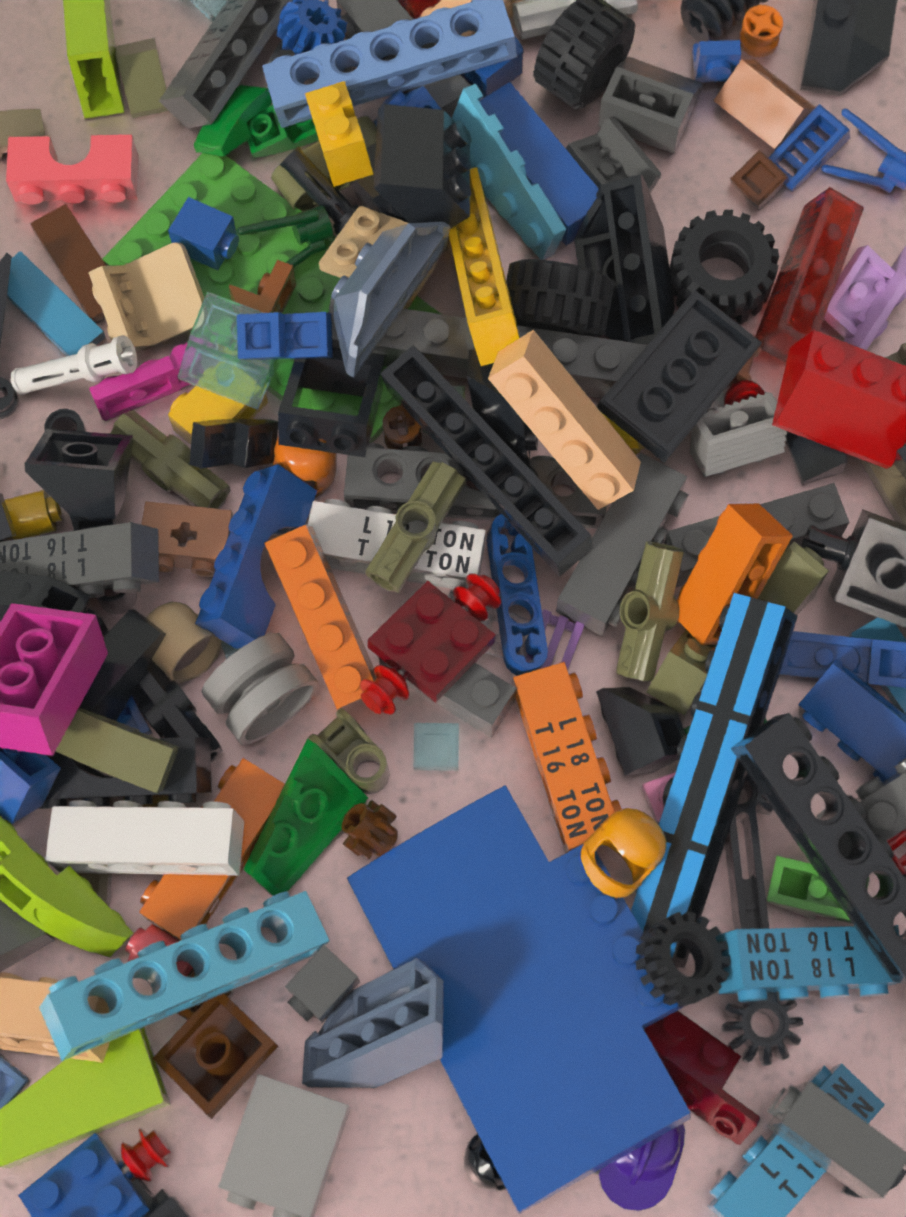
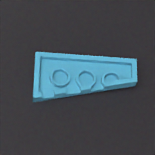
[452,83,566,260]

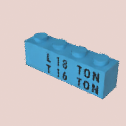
[715,925,900,1002]
[708,1063,885,1217]

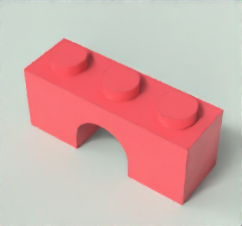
[6,134,139,205]

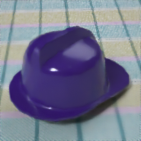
[598,1124,685,1211]

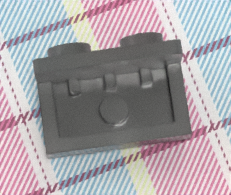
[566,117,661,193]

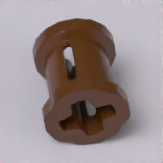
[383,406,422,450]

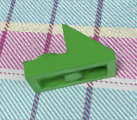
[766,856,870,924]

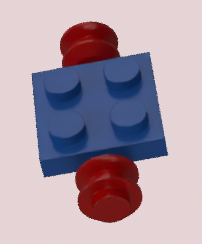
[18,1128,171,1217]

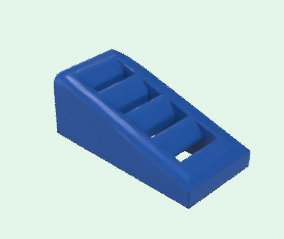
[768,104,850,192]

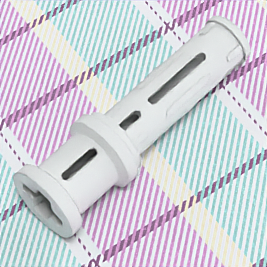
[11,335,137,395]

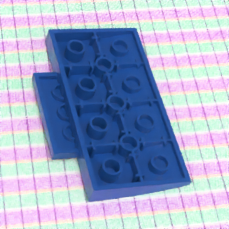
[347,785,691,1214]

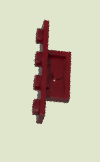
[644,1010,761,1145]

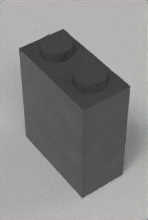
[766,1081,906,1199]

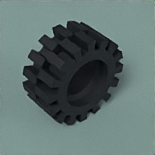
[635,912,731,1007]

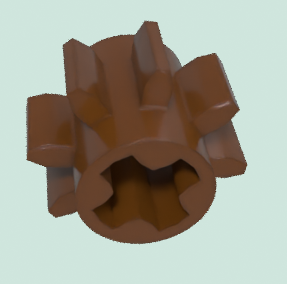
[342,800,398,860]

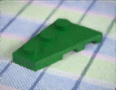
[243,738,369,896]

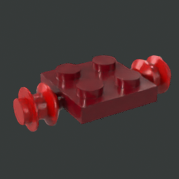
[360,573,501,715]

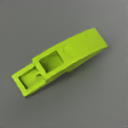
[0,816,133,957]

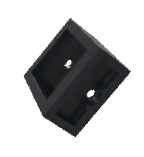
[278,348,385,457]

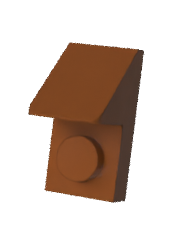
[229,260,296,315]

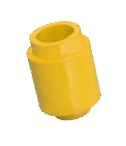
[4,490,63,540]

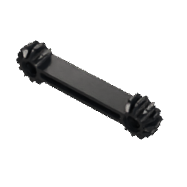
[721,773,803,1066]

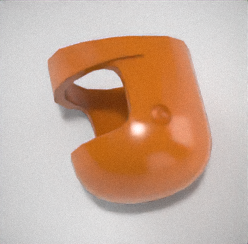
[273,438,337,498]

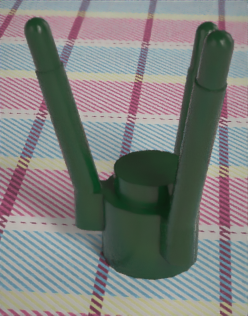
[237,205,333,268]

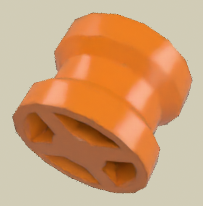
[739,5,783,58]

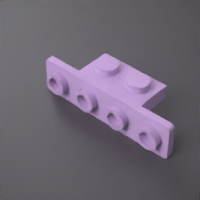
[816,245,906,350]

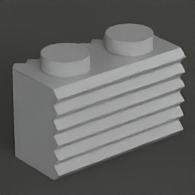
[690,392,787,477]

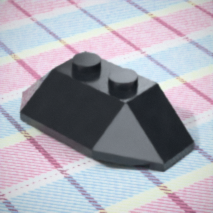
[800,0,897,96]
[574,174,675,345]

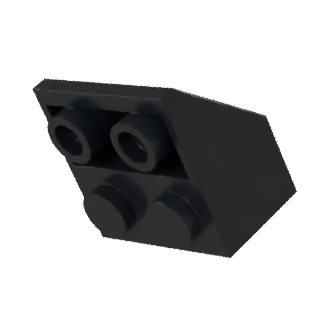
[467,349,538,469]

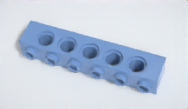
[262,0,517,128]

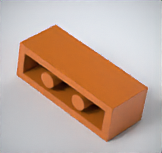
[677,503,793,646]

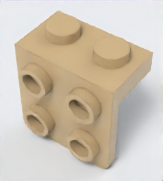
[88,242,210,353]

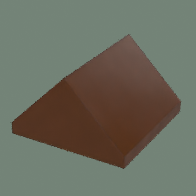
[152,993,279,1119]

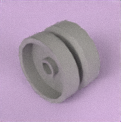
[201,633,319,745]

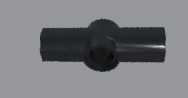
[132,660,223,763]

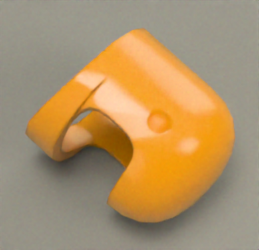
[581,808,667,898]

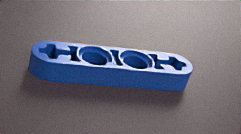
[486,514,548,676]

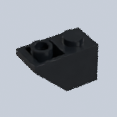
[596,687,686,775]

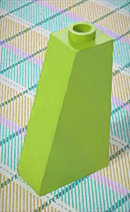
[63,0,125,119]
[0,1027,171,1168]

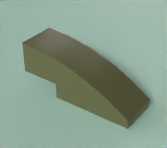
[56,707,179,793]

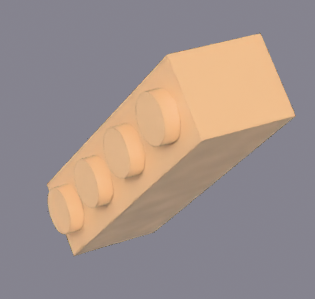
[488,330,641,510]

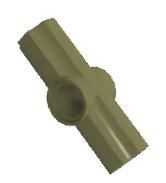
[110,410,231,509]
[365,461,466,593]
[616,541,684,681]

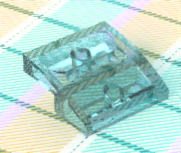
[178,291,275,410]

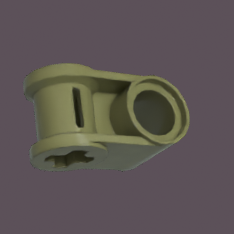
[308,708,390,794]

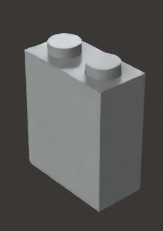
[218,1074,351,1217]

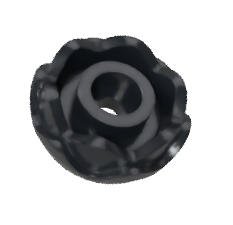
[464,1133,506,1191]

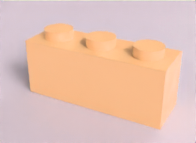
[0,972,110,1062]

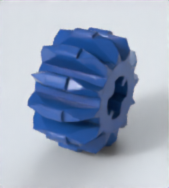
[276,0,348,55]

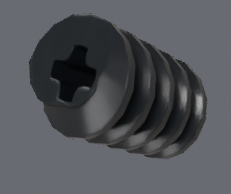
[680,0,768,42]

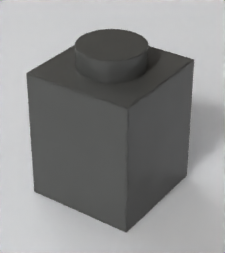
[285,945,360,1023]

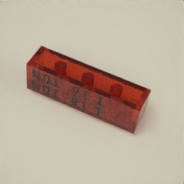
[755,187,864,363]

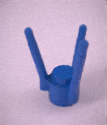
[822,108,906,193]

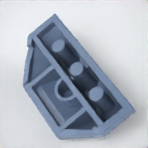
[331,222,450,378]
[302,958,443,1088]

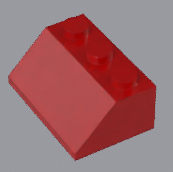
[772,330,906,469]

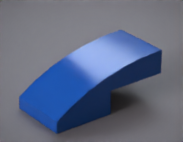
[237,312,333,360]

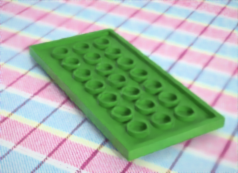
[102,153,441,443]

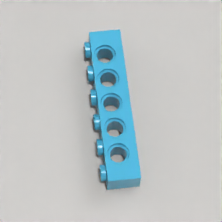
[39,891,330,1061]

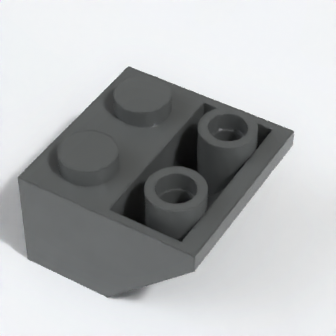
[598,56,704,154]

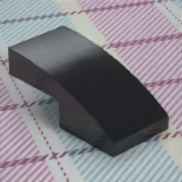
[189,419,278,469]

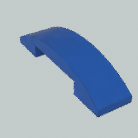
[780,631,906,688]

